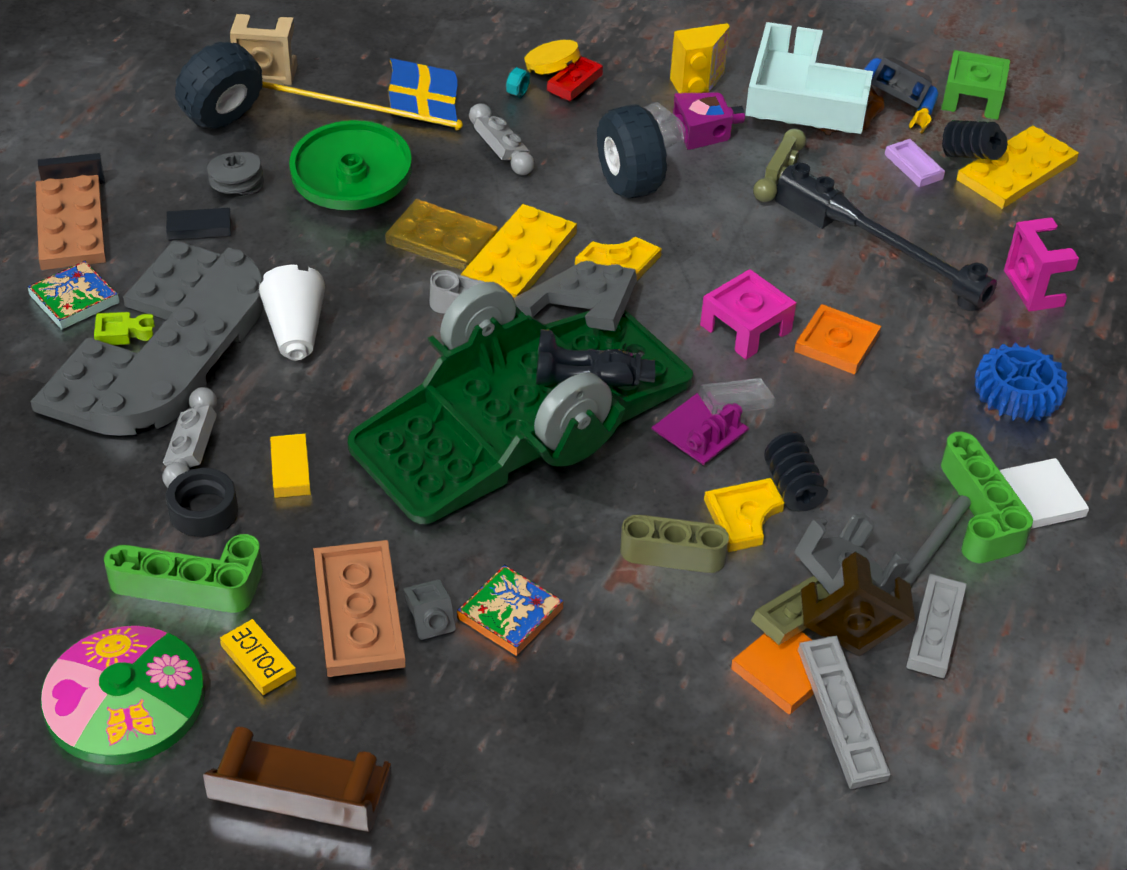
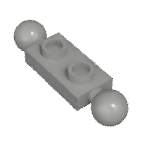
[469,103,535,176]
[162,387,217,488]

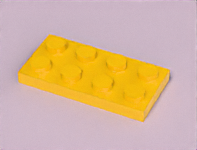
[956,125,1079,209]
[461,204,577,298]

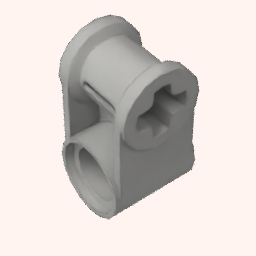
[429,270,484,314]

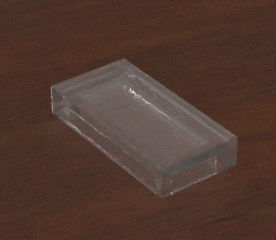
[699,378,776,415]

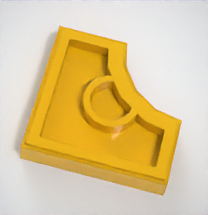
[575,237,662,281]
[704,478,784,552]

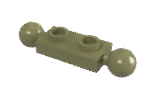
[753,128,806,202]

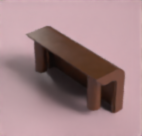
[203,727,391,832]

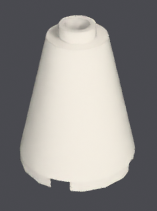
[259,265,325,361]

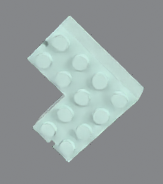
[745,22,873,134]

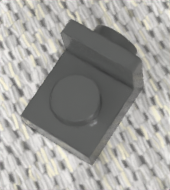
[403,579,456,640]

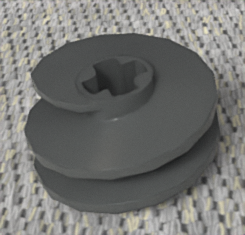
[207,152,264,195]

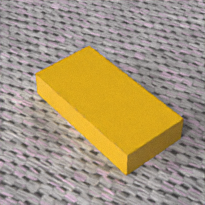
[270,434,311,498]

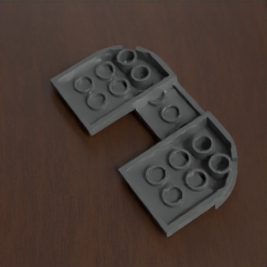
[31,240,264,436]

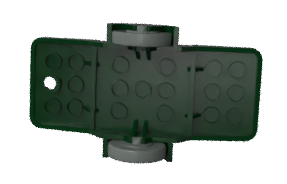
[348,282,693,524]

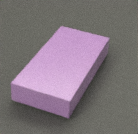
[885,139,945,188]

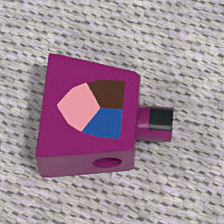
[673,93,745,150]

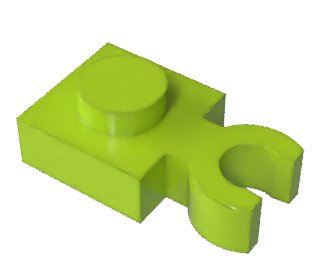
[94,312,155,345]

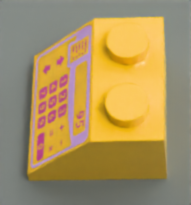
[670,23,730,93]

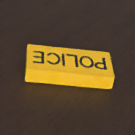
[220,619,296,696]

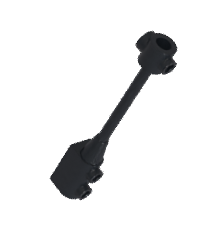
[775,162,997,311]

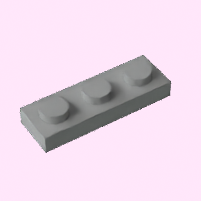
[906,574,966,678]

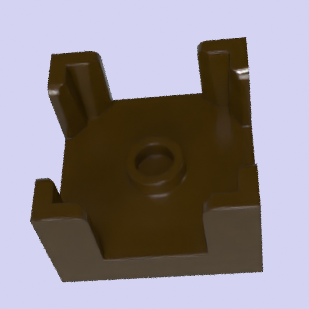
[801,551,915,656]

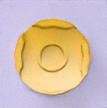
[524,39,581,75]

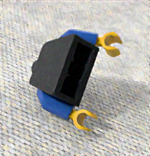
[864,57,938,134]

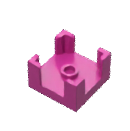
[1004,217,1079,312]
[700,269,797,360]

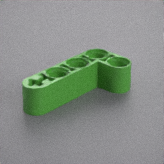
[941,432,1033,563]
[104,534,263,613]

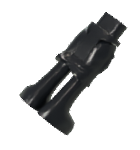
[536,329,655,387]

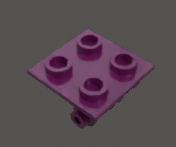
[652,393,749,465]

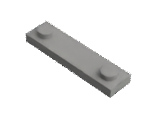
[798,636,891,789]

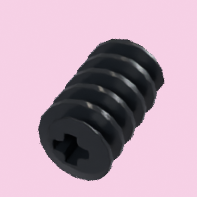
[942,120,1008,160]
[764,432,828,512]

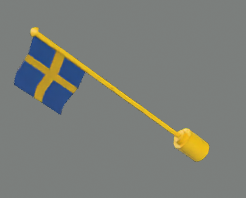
[262,58,463,131]

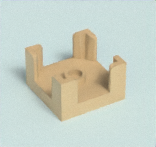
[230,14,298,85]

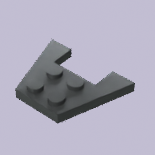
[514,261,637,331]

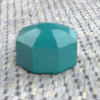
[506,67,530,98]

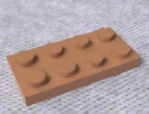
[36,175,106,270]
[313,540,406,677]

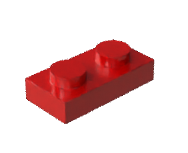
[547,56,603,101]

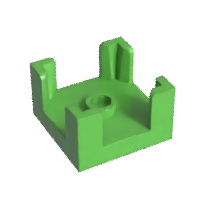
[941,50,1010,120]

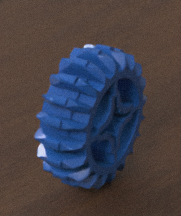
[974,343,1068,423]

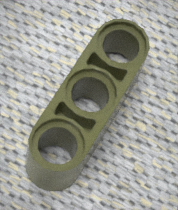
[620,515,729,573]

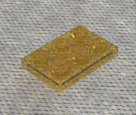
[385,199,498,271]

